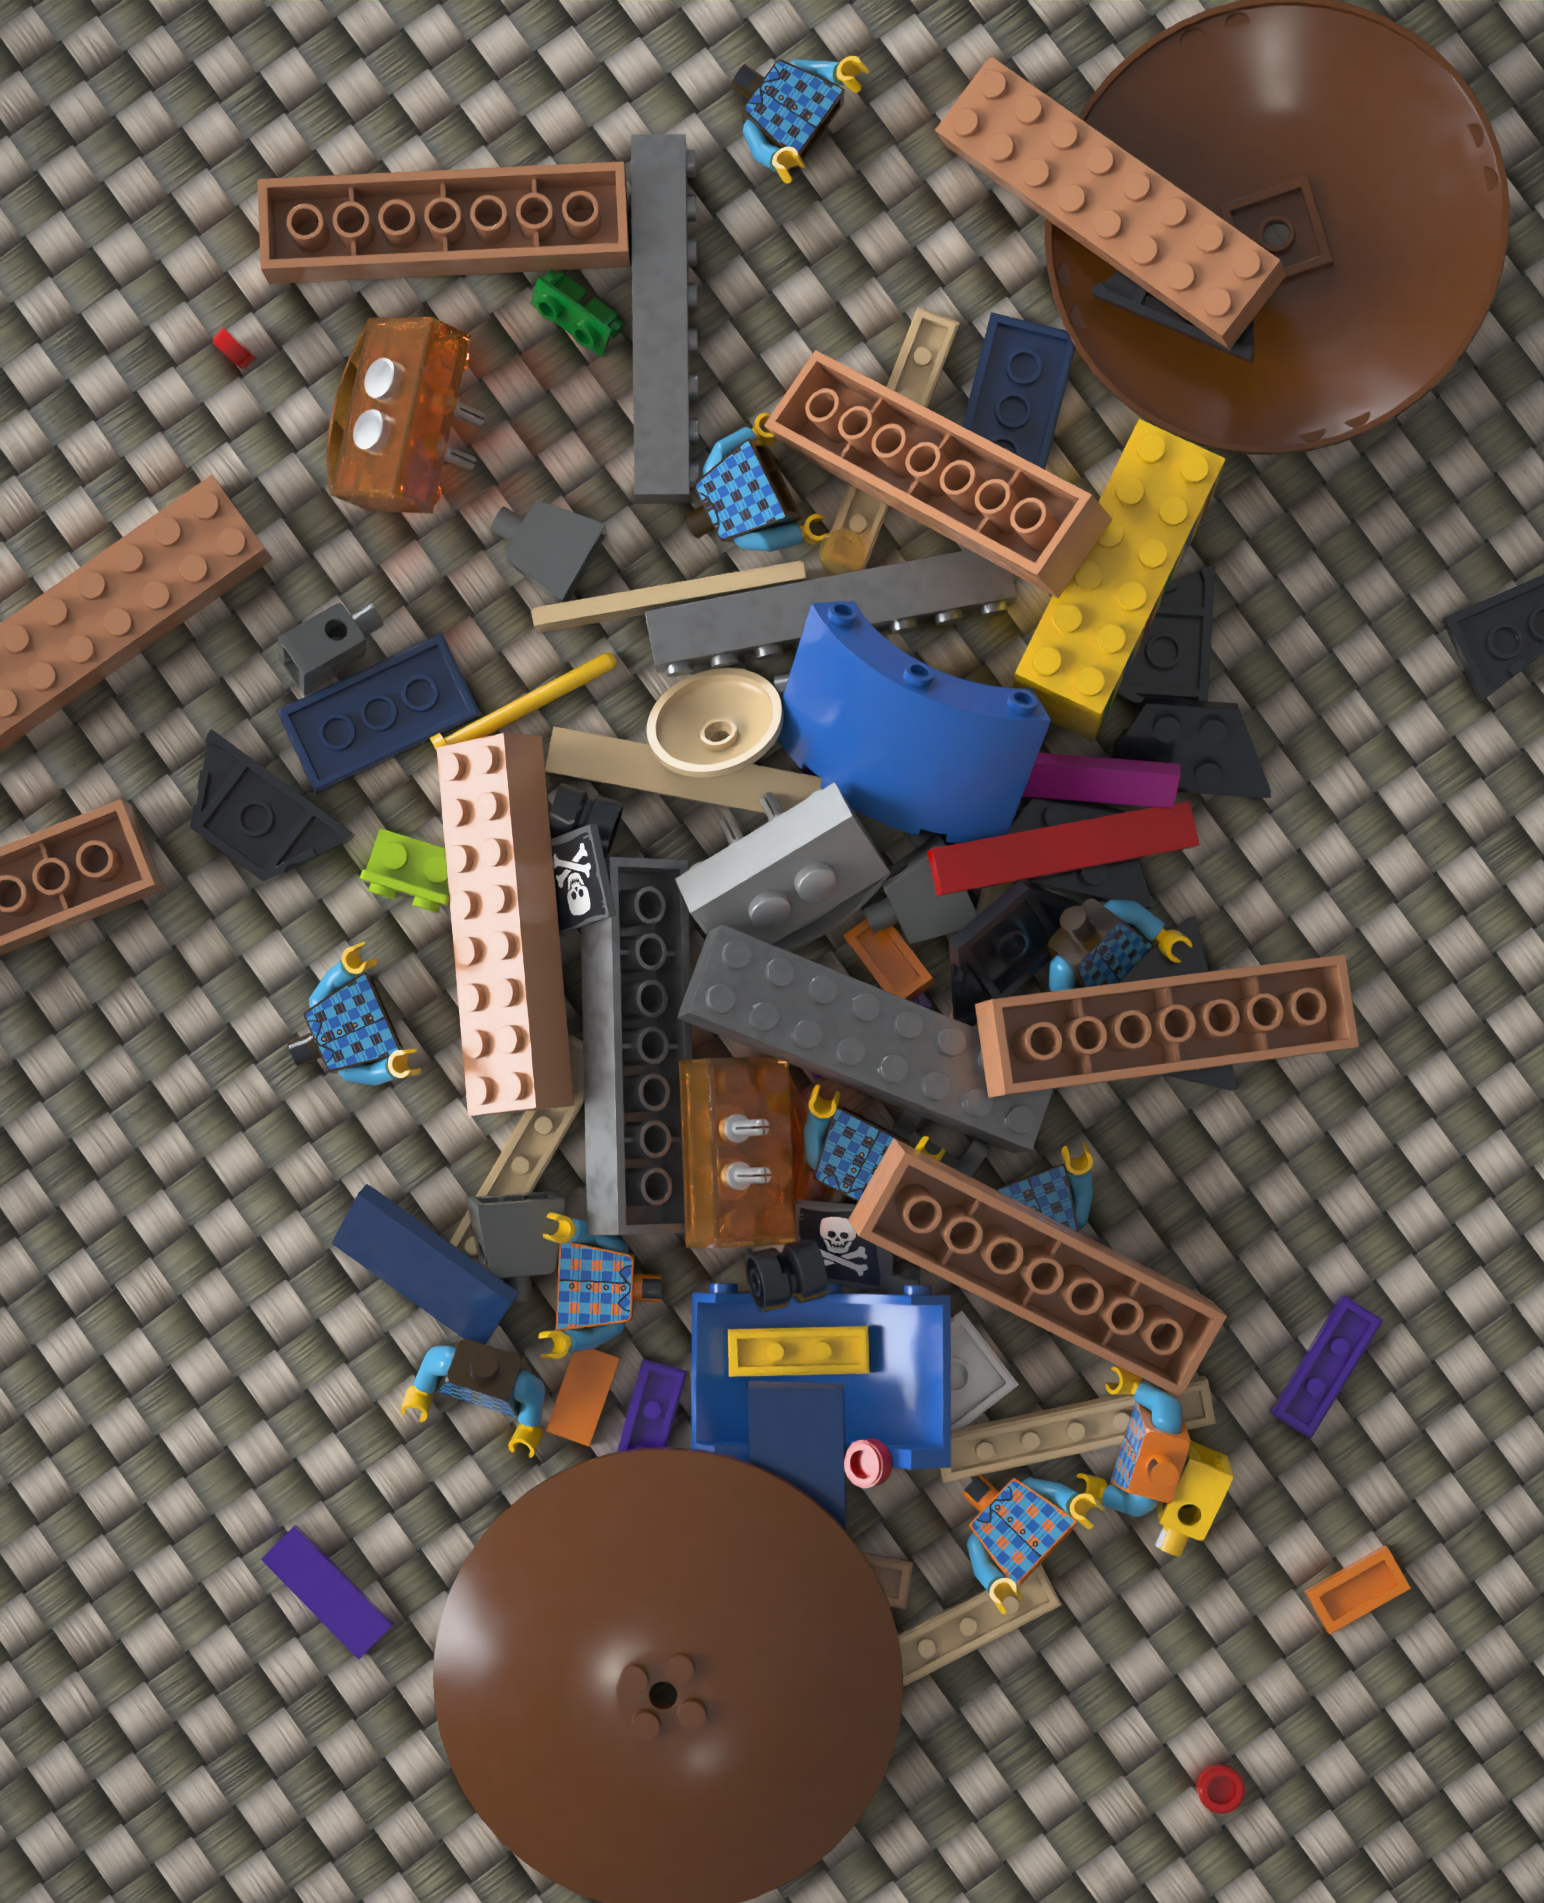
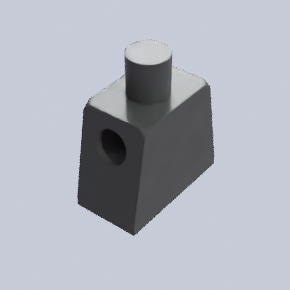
[491,500,607,603]
[278,602,384,697]
[862,834,978,943]
[467,1191,565,1302]

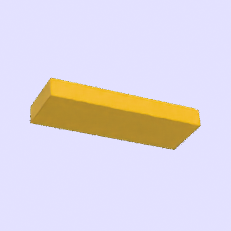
[728,1326,869,1377]

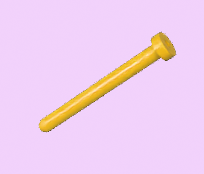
[430,652,617,751]

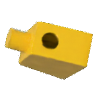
[1155,1440,1234,1557]

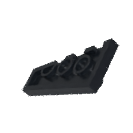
[1442,574,1544,703]

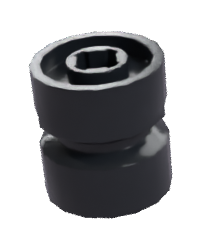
[549,783,624,858]
[745,1238,828,1313]

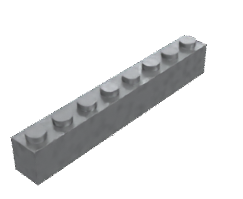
[631,134,699,504]
[645,550,1017,677]

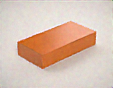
[843,918,935,1001]
[546,1348,621,1446]
[1304,1545,1411,1634]

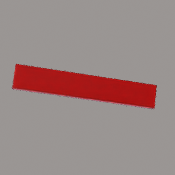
[927,801,1200,897]

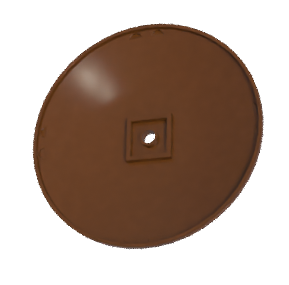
[1045,0,1510,455]
[433,1447,903,1903]

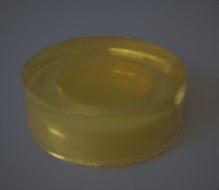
[819,529,865,576]

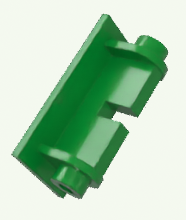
[530,270,624,357]

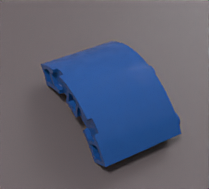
[778,601,1051,844]
[691,1283,951,1469]

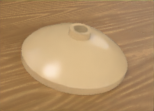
[647,668,784,778]

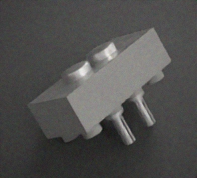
[675,782,890,952]

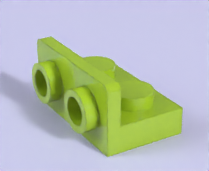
[360,828,450,913]

